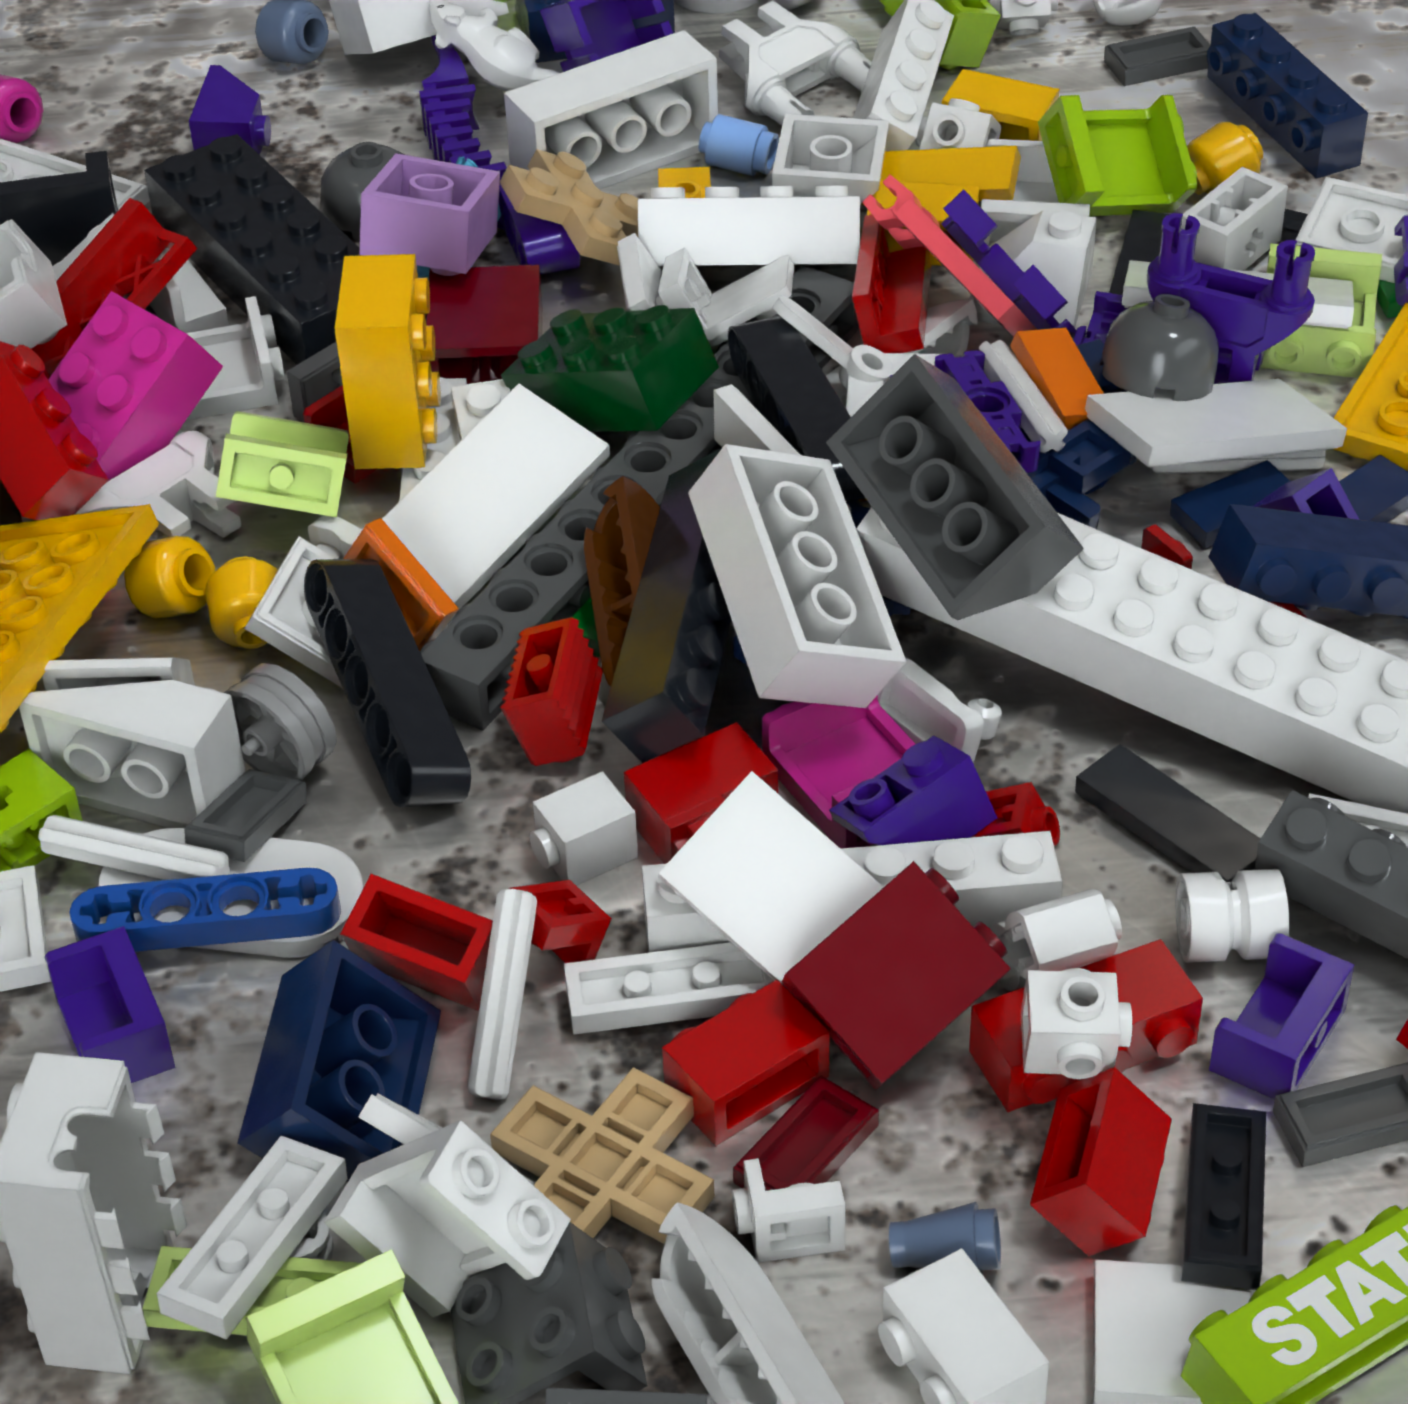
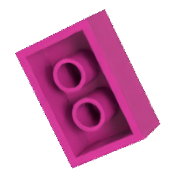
[48,291,224,482]

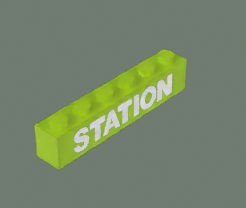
[1181,1205,1408,1404]

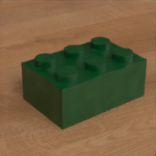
[501,305,719,432]

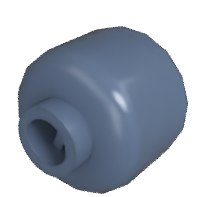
[255,0,329,65]

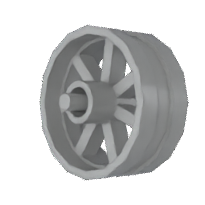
[224,663,337,780]

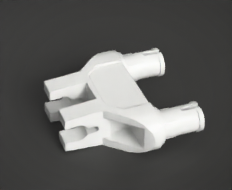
[719,0,872,126]
[75,429,242,542]

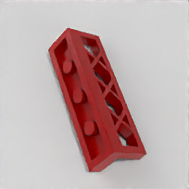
[31,198,197,379]
[852,214,932,353]

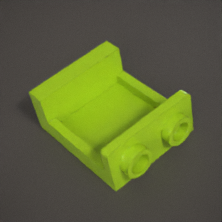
[1038,95,1197,216]

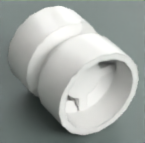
[1175,869,1289,963]

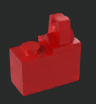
[624,722,778,864]

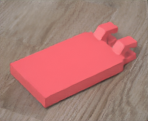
[863,174,1038,338]

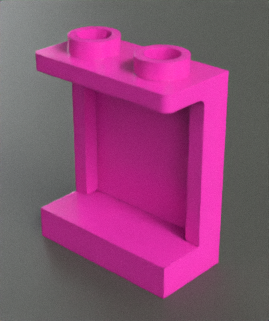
[762,695,915,849]

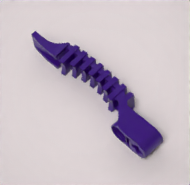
[419,35,580,275]

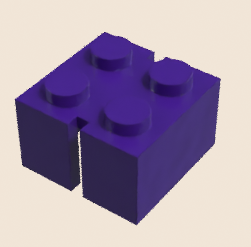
[539,0,673,72]

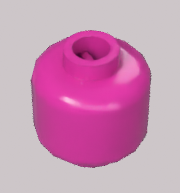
[0,74,44,143]

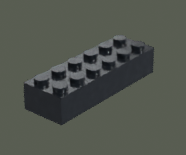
[144,134,362,365]

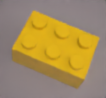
[335,254,441,469]

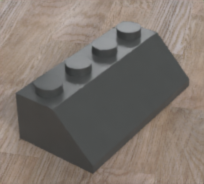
[826,354,1084,620]

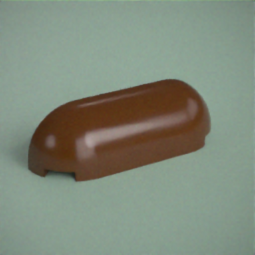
[584,476,660,687]

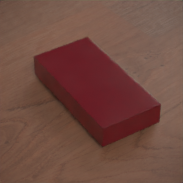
[733,1075,879,1191]

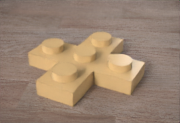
[499,149,638,266]
[490,1067,715,1244]

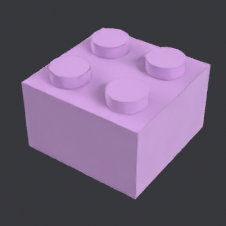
[359,153,500,276]

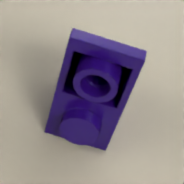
[829,735,997,845]

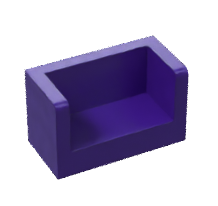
[44,926,176,1083]
[1209,933,1355,1100]

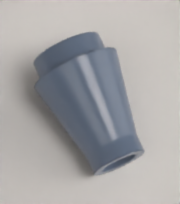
[889,1202,1001,1275]

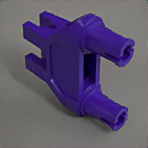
[1147,213,1315,383]

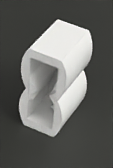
[990,889,1122,991]

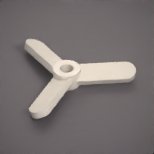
[773,296,940,417]

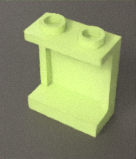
[1260,243,1382,378]
[216,411,349,517]
[247,1249,459,1404]

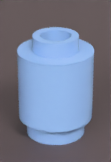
[699,114,779,176]

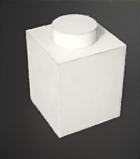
[529,771,638,885]

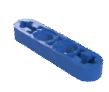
[69,868,341,952]

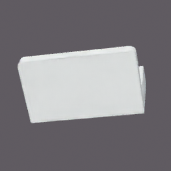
[149,259,229,333]

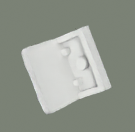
[656,247,794,347]

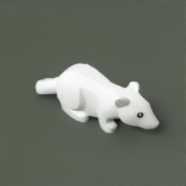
[429,0,559,91]

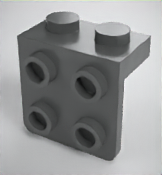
[451,1222,647,1404]

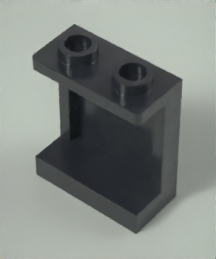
[0,151,118,266]

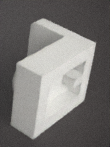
[732,1158,845,1263]

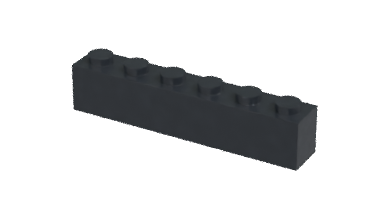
[602,448,731,763]

